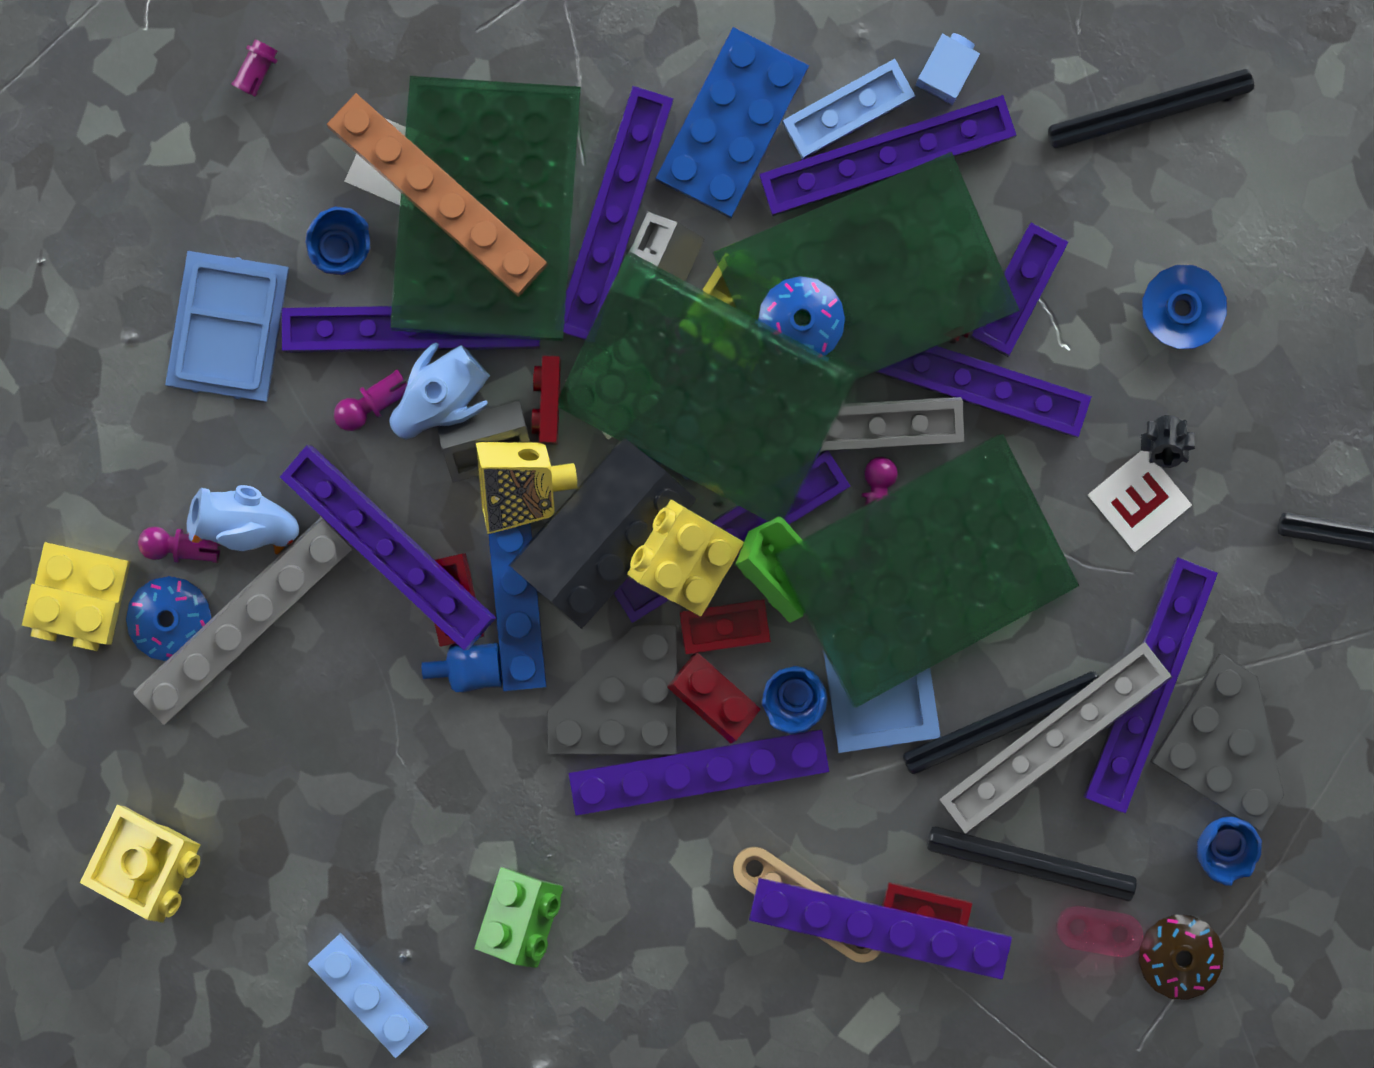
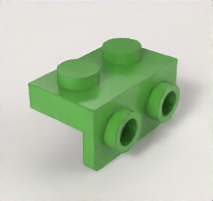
[736,517,832,623]
[474,867,563,968]

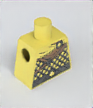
[476,442,578,534]

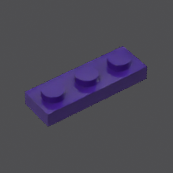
[970,222,1068,357]

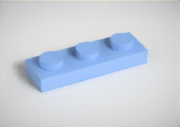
[782,59,915,160]
[308,933,428,1058]

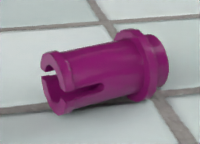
[231,39,278,97]

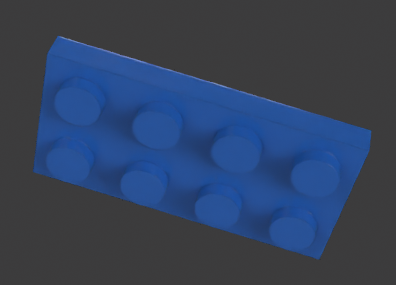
[655,27,809,219]

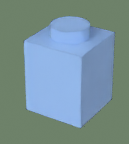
[915,33,980,105]

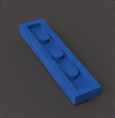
[488,523,547,691]

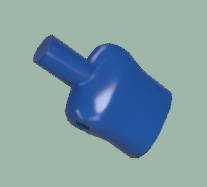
[421,643,502,692]

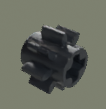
[1141,415,1195,468]

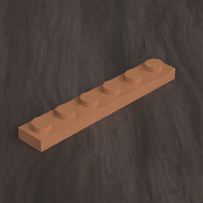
[327,93,548,297]

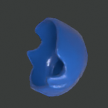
[305,206,370,275]
[762,666,827,735]
[1197,816,1262,886]

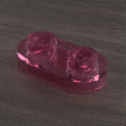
[1056,905,1143,957]

